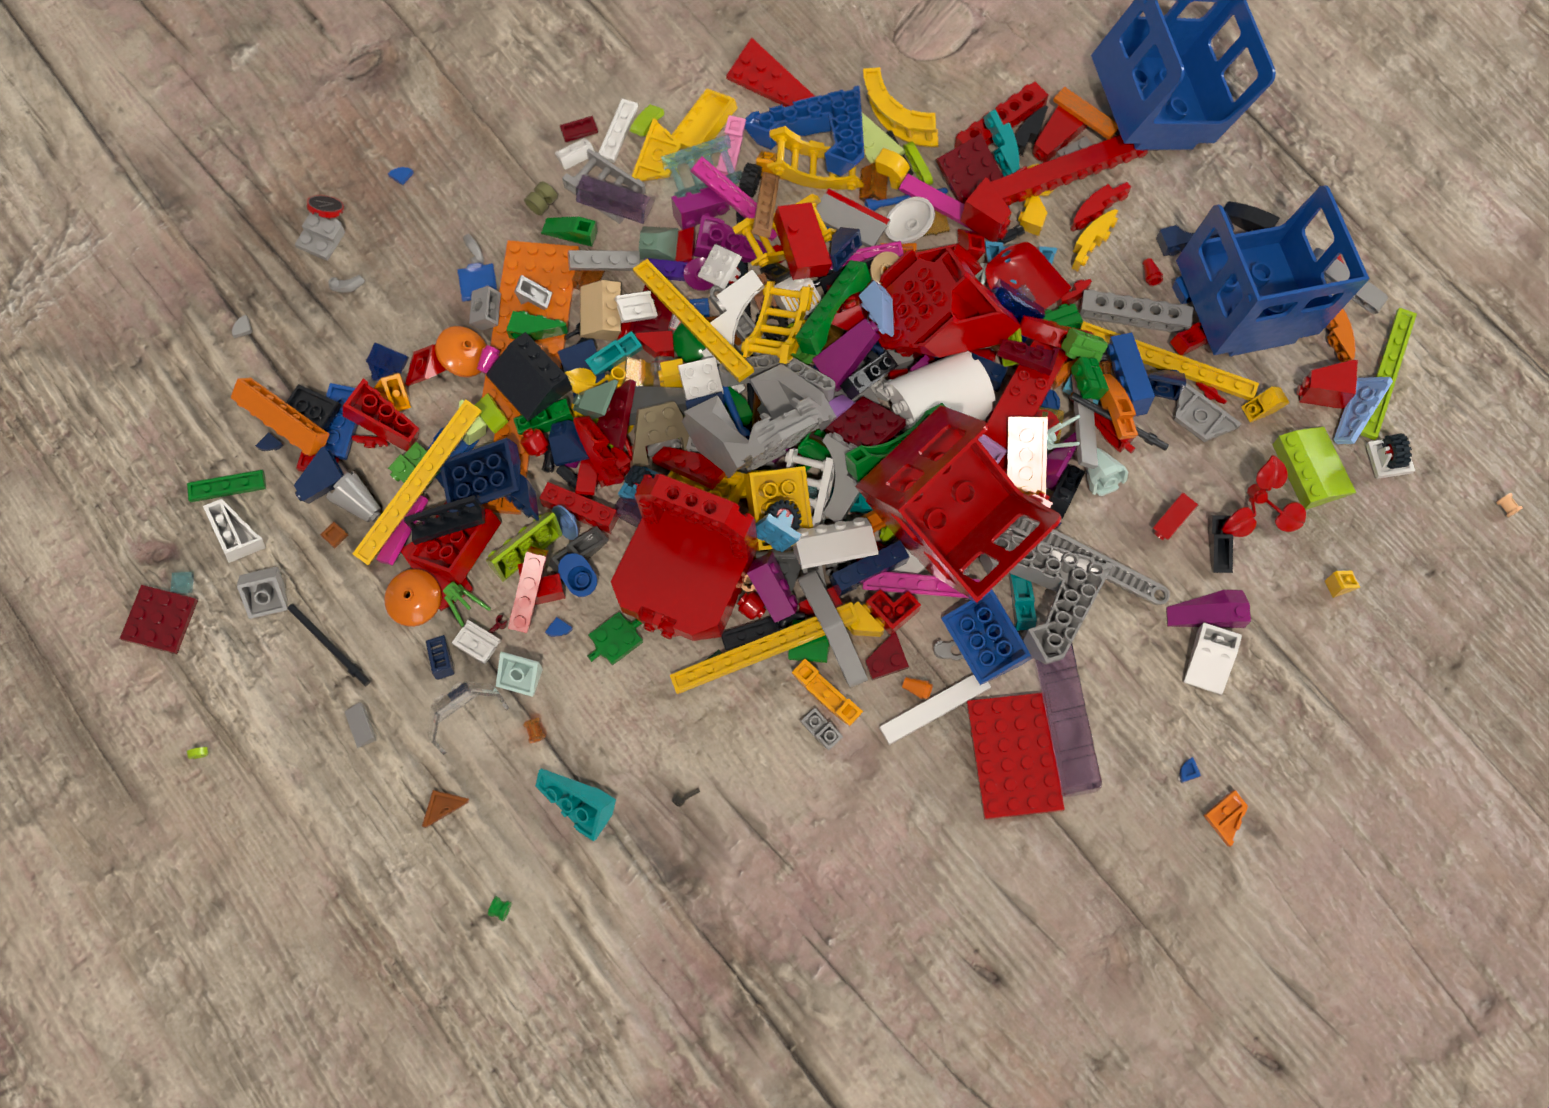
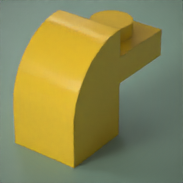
[875,148,910,190]

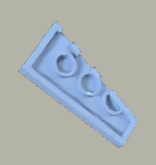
[1334,377,1393,444]

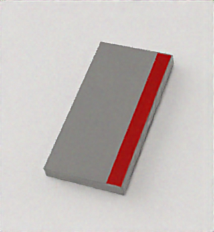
[816,188,891,247]

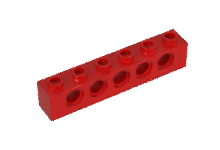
[954,81,1049,148]

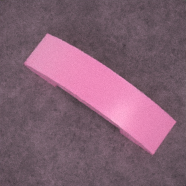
[716,115,746,181]

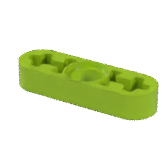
[903,141,933,185]

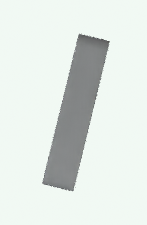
[1313,248,1388,314]

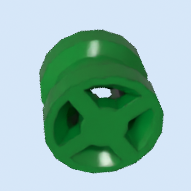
[488,896,512,922]

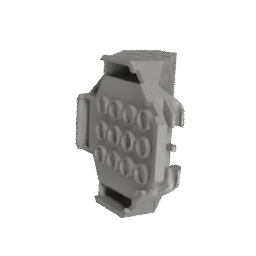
[682,364,837,478]

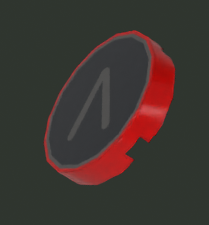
[307,195,344,218]

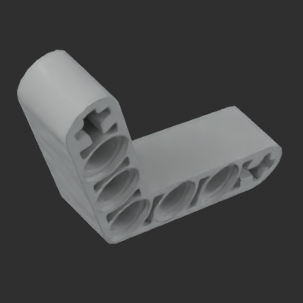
[718,354,835,402]
[797,570,868,689]

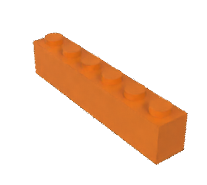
[231,378,329,456]

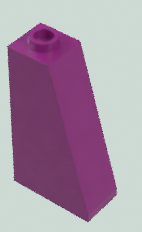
[812,319,881,392]

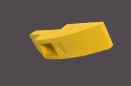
[1072,209,1119,272]

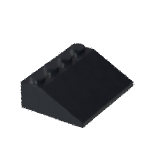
[486,332,573,422]

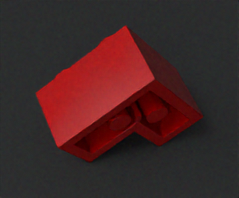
[517,563,566,606]
[865,589,921,636]

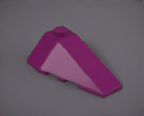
[694,215,767,263]
[1046,431,1077,491]
[1166,590,1251,628]

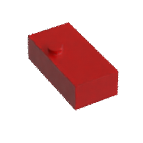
[773,202,832,280]

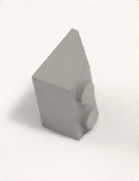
[237,567,288,619]

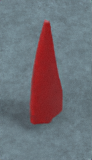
[1071,399,1136,454]

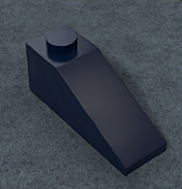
[831,227,862,272]

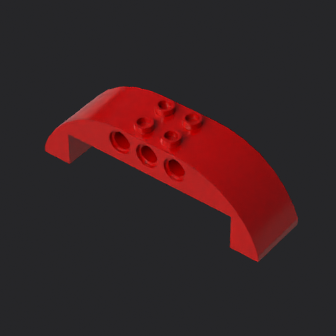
[984,340,1069,469]

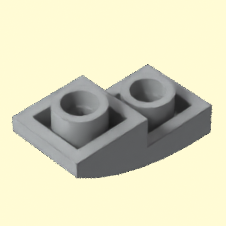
[800,708,843,750]

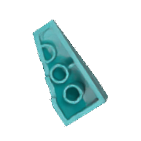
[535,768,616,841]

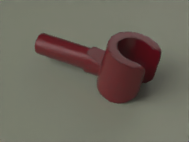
[487,615,508,634]

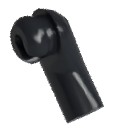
[779,611,805,629]

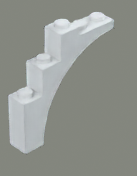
[702,269,765,394]

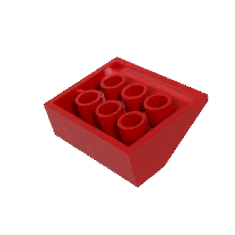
[407,501,501,585]

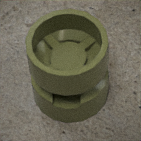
[524,181,558,216]

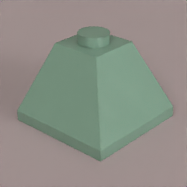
[639,226,679,261]
[573,380,618,419]

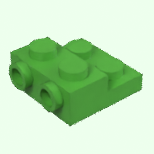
[388,442,441,484]

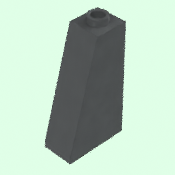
[628,386,687,426]

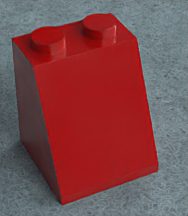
[960,177,1012,242]
[1297,360,1358,409]

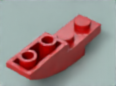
[1070,181,1131,232]
[1020,315,1094,348]

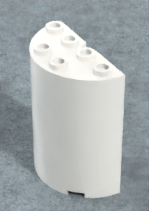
[884,351,996,432]

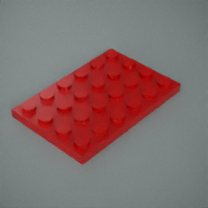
[966,692,1065,820]

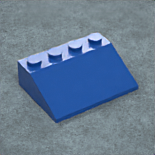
[941,589,1033,686]

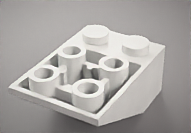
[1183,623,1242,695]

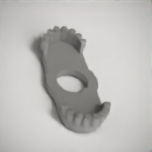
[934,641,964,661]

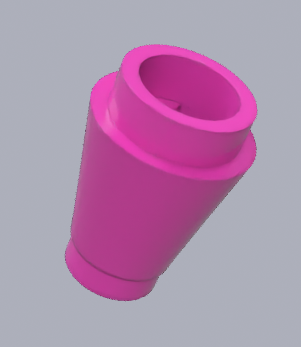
[477,345,500,374]

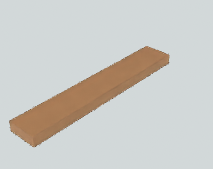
[752,172,780,238]

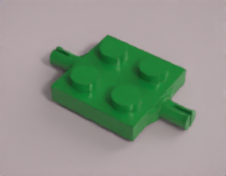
[587,612,643,666]

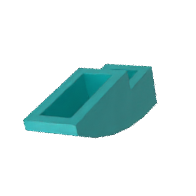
[585,331,643,376]
[1010,573,1037,631]

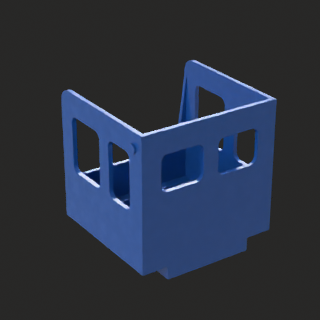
[1091,0,1276,150]
[1176,185,1369,357]

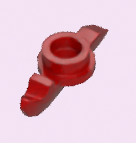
[1196,382,1227,404]
[352,435,388,449]

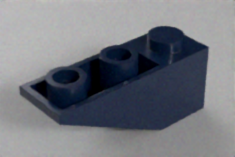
[504,474,539,521]

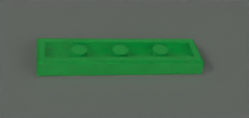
[187,470,266,503]

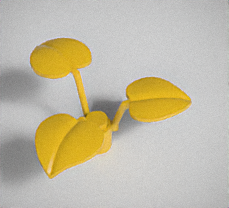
[564,359,645,435]

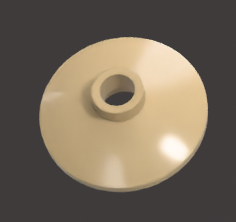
[870,252,900,285]

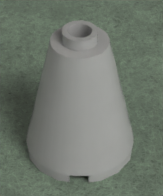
[326,471,381,522]

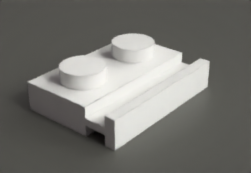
[615,291,658,323]
[452,620,501,664]

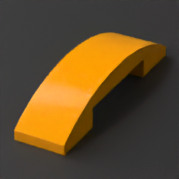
[792,659,863,726]

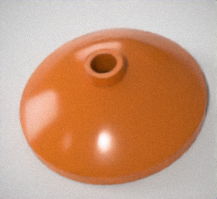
[435,326,487,377]
[384,569,442,627]

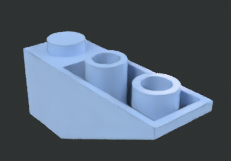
[859,280,894,337]

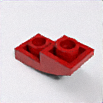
[1057,279,1092,307]

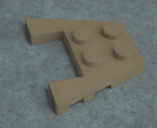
[630,401,689,467]

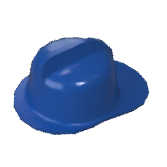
[558,553,597,597]

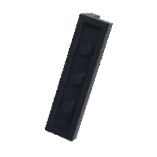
[404,495,485,545]

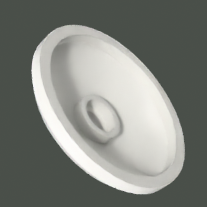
[885,197,935,244]

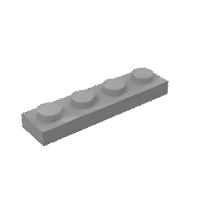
[567,250,640,271]

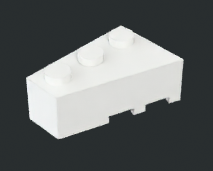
[203,499,265,563]

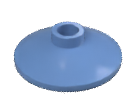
[552,505,578,540]

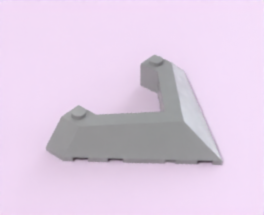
[979,533,1113,665]

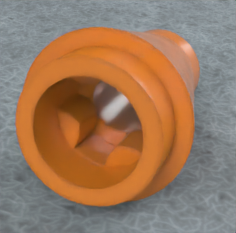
[902,677,933,699]

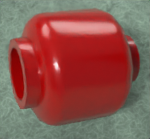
[520,428,549,457]
[737,591,766,620]

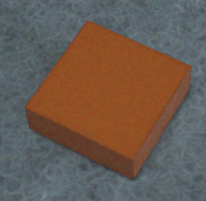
[320,522,349,549]

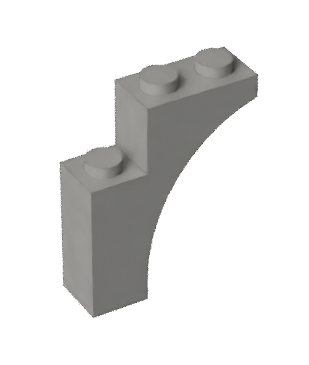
[823,432,862,522]

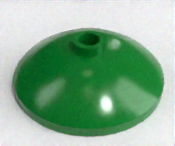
[673,322,706,363]

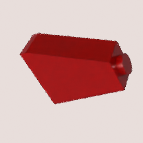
[1153,493,1199,541]

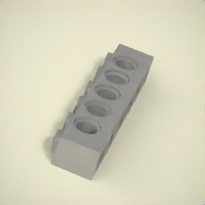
[1079,290,1193,333]

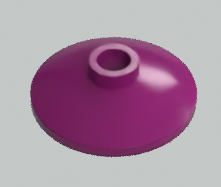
[684,257,714,291]

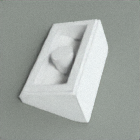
[555,138,594,170]

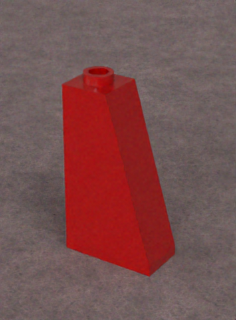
[1032,105,1088,163]

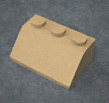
[580,280,621,341]

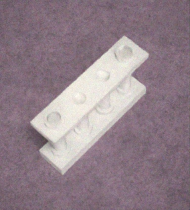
[785,448,835,528]

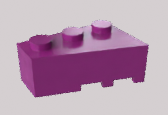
[671,187,730,230]
[747,551,798,623]

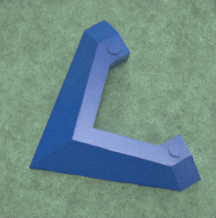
[745,85,865,176]

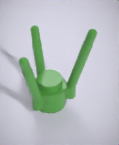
[443,582,491,627]

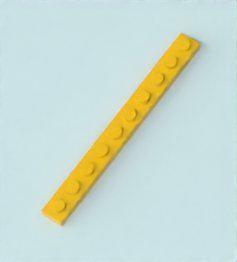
[632,259,754,383]
[1081,321,1259,401]
[353,399,482,565]
[670,602,860,694]

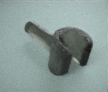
[672,788,700,807]

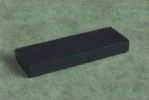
[721,617,780,652]

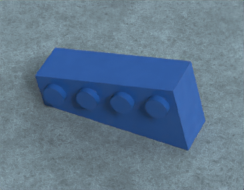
[1107,332,1155,417]

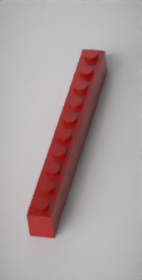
[991,135,1148,206]

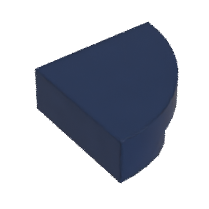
[255,432,284,451]

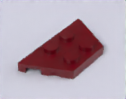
[629,285,674,336]
[597,379,636,450]

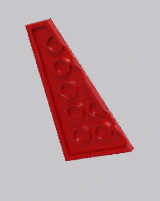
[726,37,815,107]

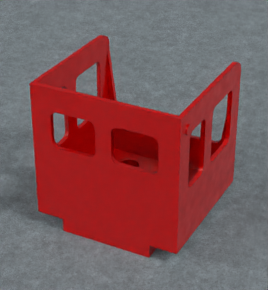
[855,405,1062,603]

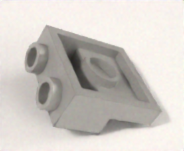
[295,213,345,261]

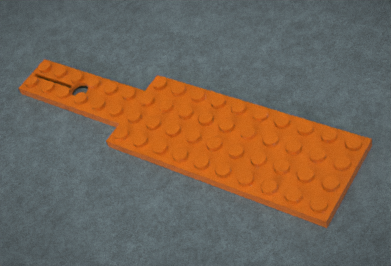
[482,240,579,515]

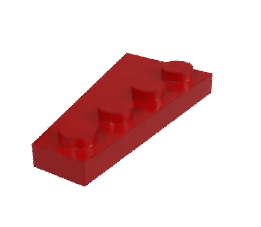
[652,446,726,490]

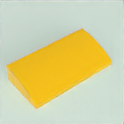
[671,88,738,158]

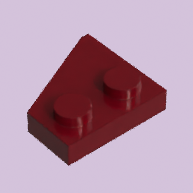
[865,632,909,680]

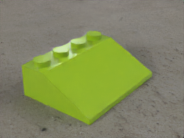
[1272,427,1356,510]
[486,512,563,582]

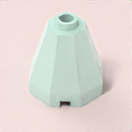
[1085,448,1129,496]

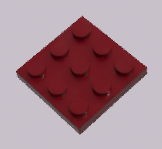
[935,134,1004,205]
[825,396,906,447]
[119,585,198,655]

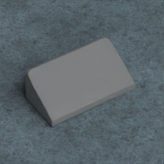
[345,702,377,748]

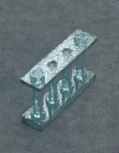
[661,135,742,198]

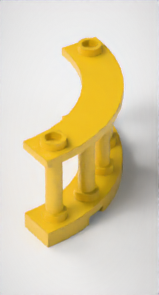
[863,67,939,147]
[767,126,865,190]
[732,194,837,267]
[741,281,814,364]

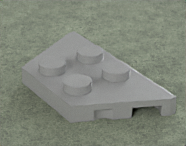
[1174,383,1242,442]

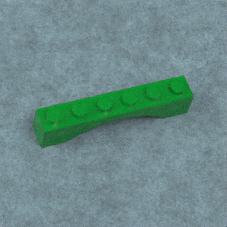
[795,260,871,356]
[845,403,946,481]

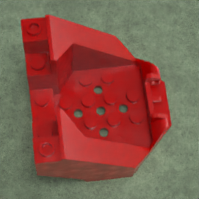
[869,243,1021,358]

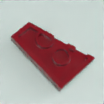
[997,339,1059,376]

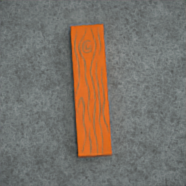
[1053,86,1119,139]

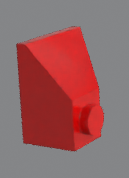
[405,344,446,386]

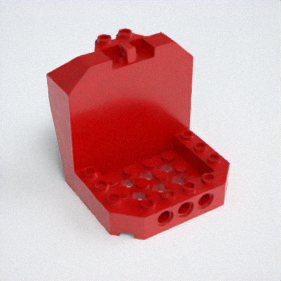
[611,474,758,641]

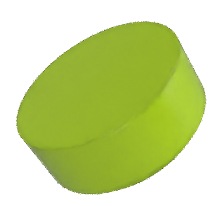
[187,747,209,759]

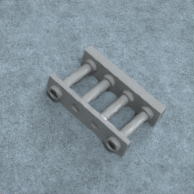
[562,149,646,224]

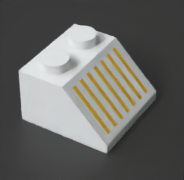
[774,277,822,322]

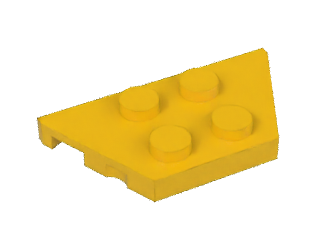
[632,118,681,181]

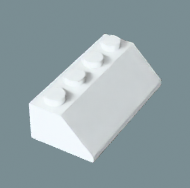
[793,517,878,569]

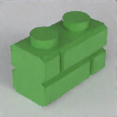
[1061,328,1108,362]

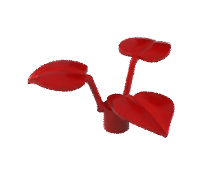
[1222,455,1306,537]

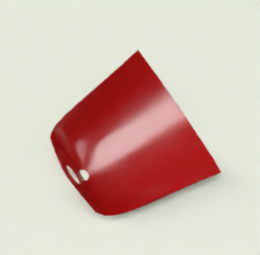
[985,242,1072,323]

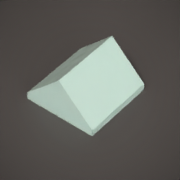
[496,651,543,697]

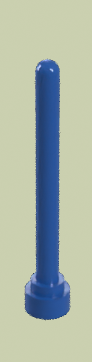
[865,188,948,211]
[717,367,751,440]

